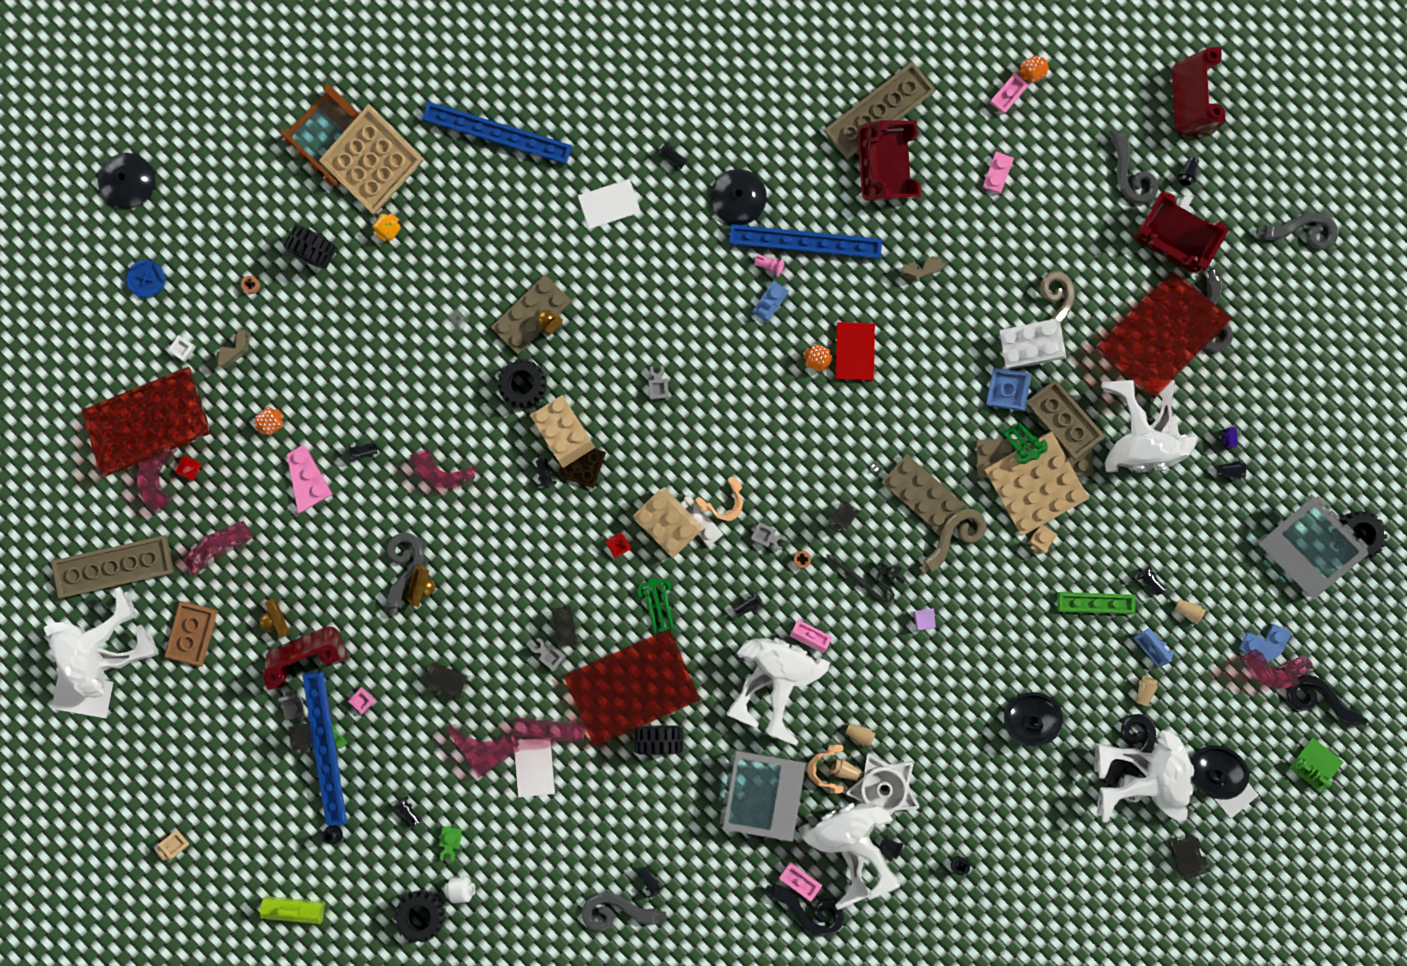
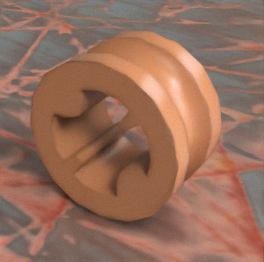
[241,276,260,294]
[793,551,811,568]

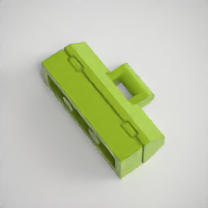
[260,896,325,924]

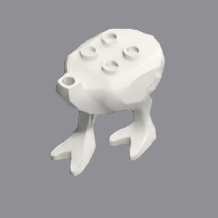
[1101,380,1197,473]
[44,587,159,698]
[727,637,830,746]
[1094,730,1194,823]
[798,803,901,910]

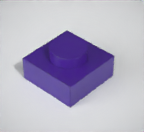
[1221,427,1238,448]

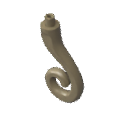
[1040,271,1075,324]
[919,509,986,574]

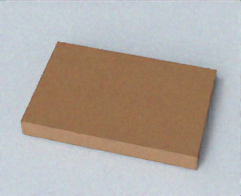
[164,601,218,667]

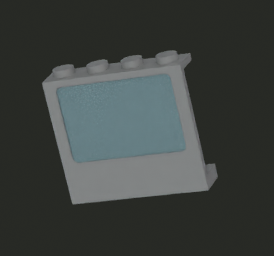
[1258,494,1368,600]
[720,750,806,841]

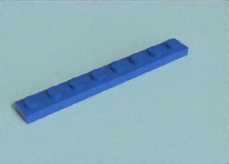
[422,101,572,165]
[729,224,882,259]
[302,672,347,826]

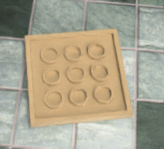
[319,105,425,214]
[984,431,1089,536]

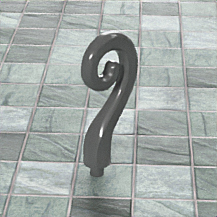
[1109,128,1158,204]
[1256,213,1339,250]
[1195,269,1233,353]
[386,532,424,616]
[581,893,667,931]

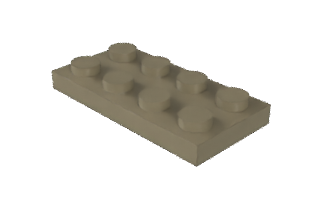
[491,275,572,355]
[1026,379,1105,461]
[881,454,964,534]

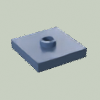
[986,368,1032,412]

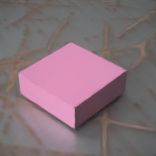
[348,687,376,715]

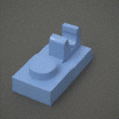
[752,281,789,323]
[1134,628,1174,668]

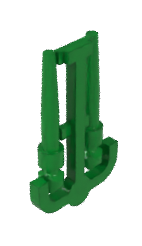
[1003,422,1048,464]
[637,578,674,634]

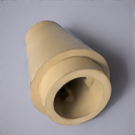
[1175,599,1206,624]
[1137,676,1158,706]
[845,723,876,747]
[831,759,861,781]

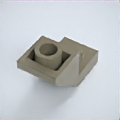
[900,256,945,281]
[216,330,250,369]

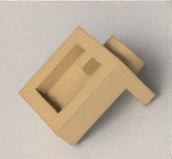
[1028,525,1057,554]
[157,830,189,863]

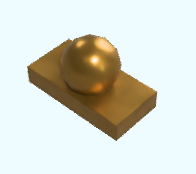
[537,310,563,336]
[406,564,435,607]
[259,599,290,638]

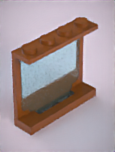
[280,84,360,188]

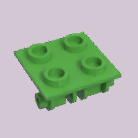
[1289,737,1343,792]

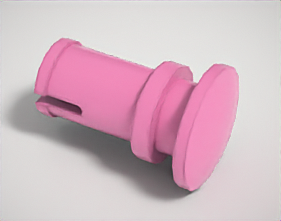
[754,254,785,277]

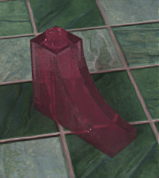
[183,520,253,576]
[447,724,520,778]

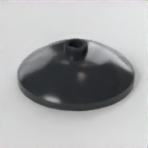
[98,153,156,209]
[710,169,767,225]
[1004,692,1063,747]
[1190,745,1249,800]

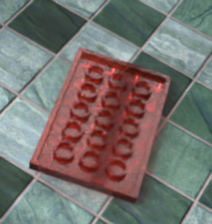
[1096,271,1232,399]
[82,366,211,478]
[563,629,701,747]

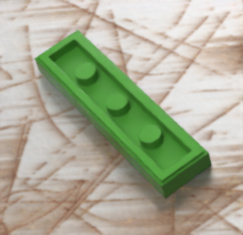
[1057,592,1136,614]

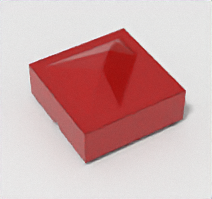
[175,455,202,481]
[605,532,632,559]

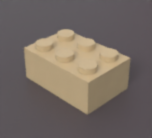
[530,395,595,468]
[633,487,704,558]

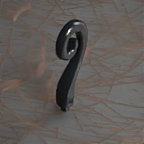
[1286,675,1368,727]
[1102,714,1156,788]
[765,884,844,936]

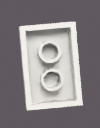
[999,319,1067,370]

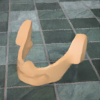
[695,477,743,521]
[807,745,844,794]

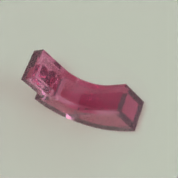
[137,443,177,513]
[410,449,479,490]
[1239,649,1314,688]
[513,717,585,742]

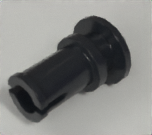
[658,141,688,169]
[347,442,378,462]
[535,458,557,489]
[1136,566,1166,596]
[733,591,764,618]
[392,796,422,828]
[322,825,343,845]
[637,866,665,898]

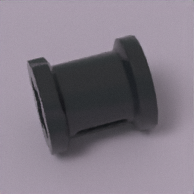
[879,835,903,859]
[950,856,970,876]

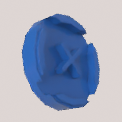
[126,260,166,298]

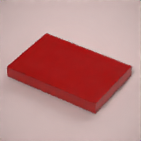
[835,322,875,381]

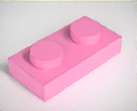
[990,73,1029,115]
[982,152,1014,194]
[790,619,832,654]
[779,862,822,901]

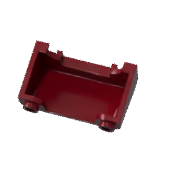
[1172,47,1226,136]
[858,120,921,201]
[1133,191,1230,274]
[263,626,350,690]

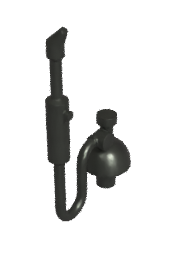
[826,554,907,603]

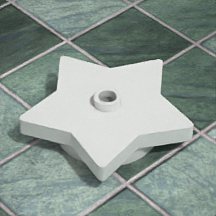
[847,753,919,815]

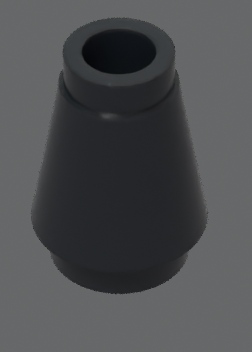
[1178,157,1199,187]
[1217,461,1246,480]

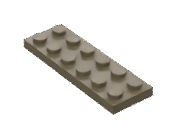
[824,61,936,160]
[976,438,1093,479]
[51,535,174,599]

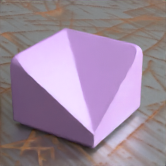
[913,608,936,630]

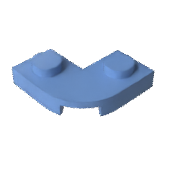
[1239,624,1292,660]

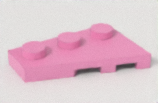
[287,445,333,514]

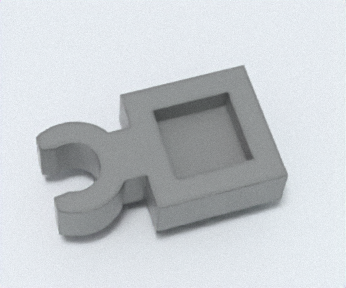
[648,366,669,400]
[751,522,787,550]
[530,638,566,671]

